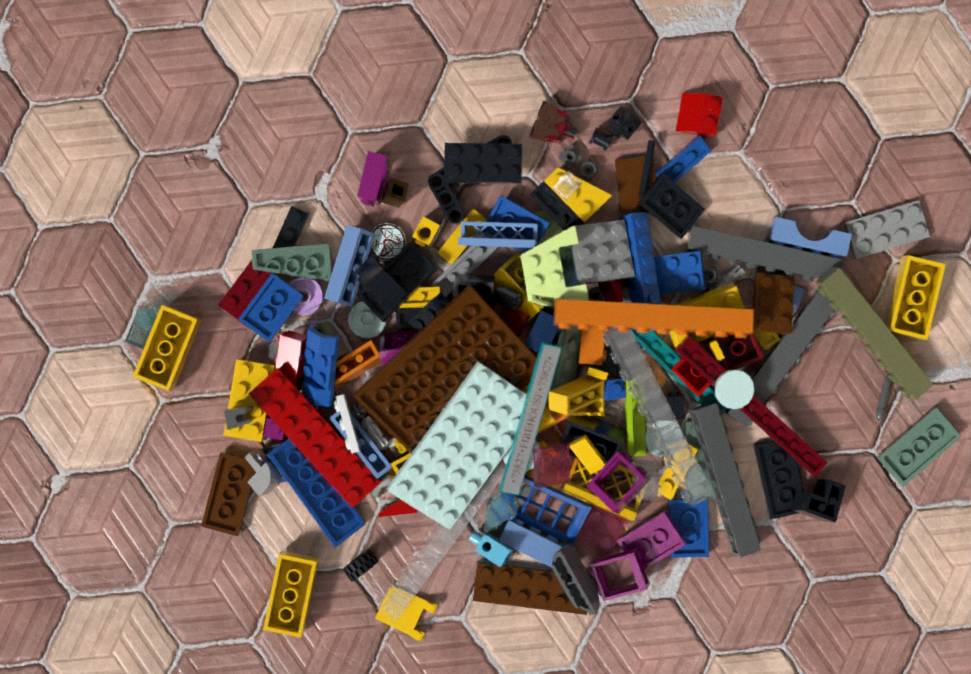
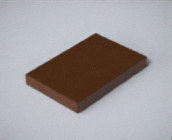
[615,157,656,217]

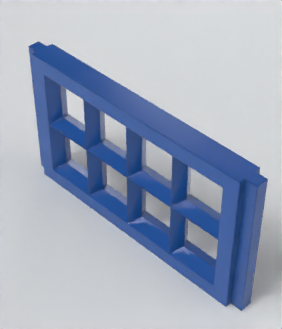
[496,475,592,544]

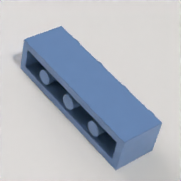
[324,225,375,307]
[330,411,392,479]
[499,517,578,567]

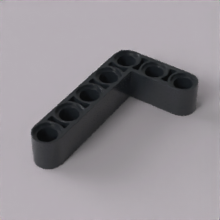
[428,135,512,225]

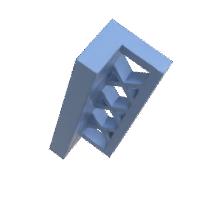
[458,221,538,248]

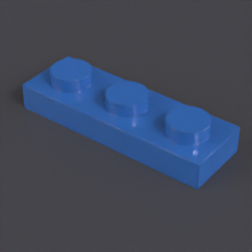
[655,135,711,182]

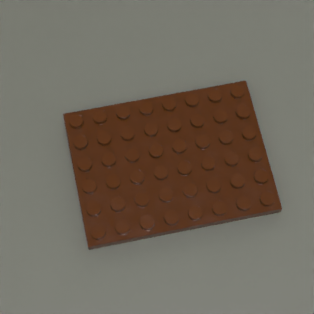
[352,285,537,454]

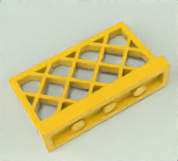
[561,458,650,521]

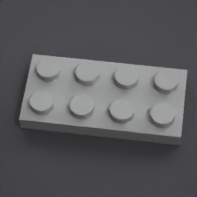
[844,200,930,259]

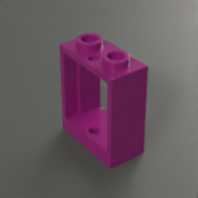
[357,151,390,207]
[587,451,650,514]
[590,548,650,601]

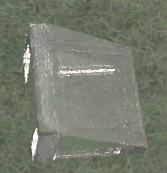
[552,171,582,201]

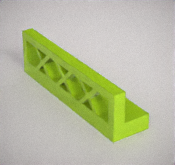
[624,379,646,458]

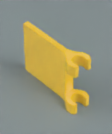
[375,584,438,642]

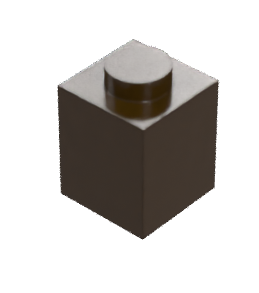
[381,178,409,208]

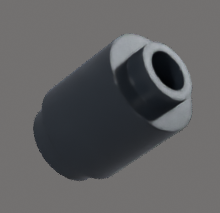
[494,285,524,311]

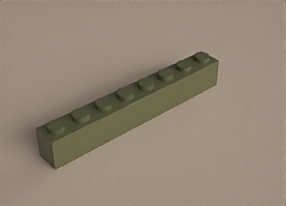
[815,267,933,400]

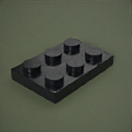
[638,173,705,239]

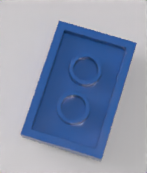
[484,195,551,253]
[654,251,706,295]
[238,273,304,343]
[668,498,709,558]

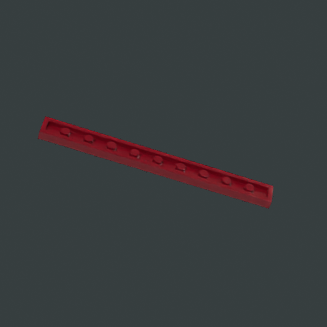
[674,336,828,477]

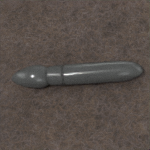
[876,376,892,421]

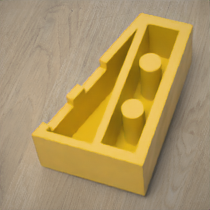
[544,168,612,224]
[549,375,604,416]

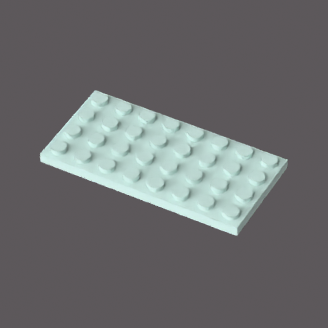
[386,362,527,530]

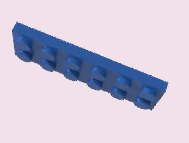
[267,438,366,548]

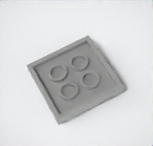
[567,220,635,285]

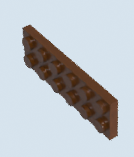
[473,562,591,615]

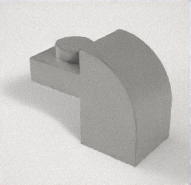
[245,450,281,497]

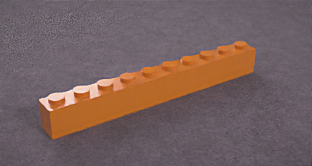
[554,299,753,338]

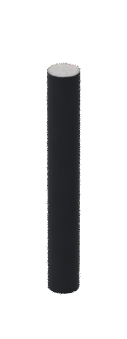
[638,140,656,198]

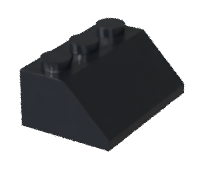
[556,415,626,462]

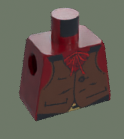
[530,101,577,144]

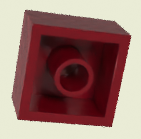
[711,333,764,371]

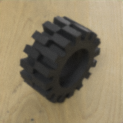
[342,548,379,582]

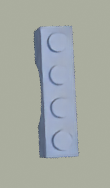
[768,217,852,259]

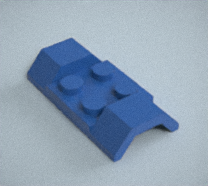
[302,322,339,407]

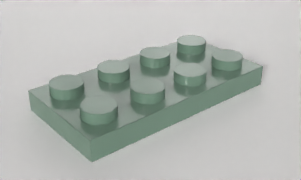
[876,407,962,487]

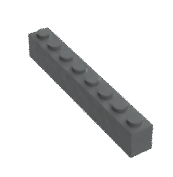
[685,226,844,282]
[725,290,837,427]
[689,403,761,558]

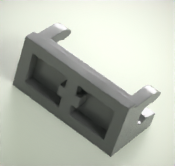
[224,406,253,430]

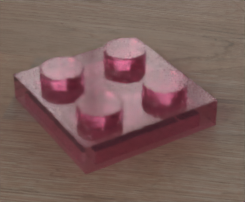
[533,443,570,488]
[575,504,625,555]

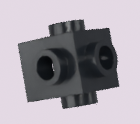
[607,106,642,140]

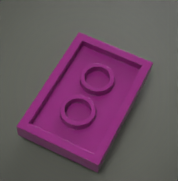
[617,511,686,569]

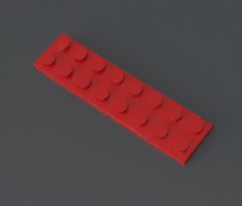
[248,368,381,508]

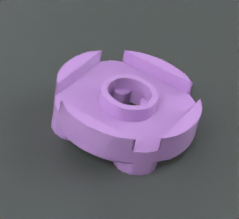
[289,277,323,315]

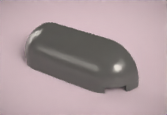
[552,546,599,615]

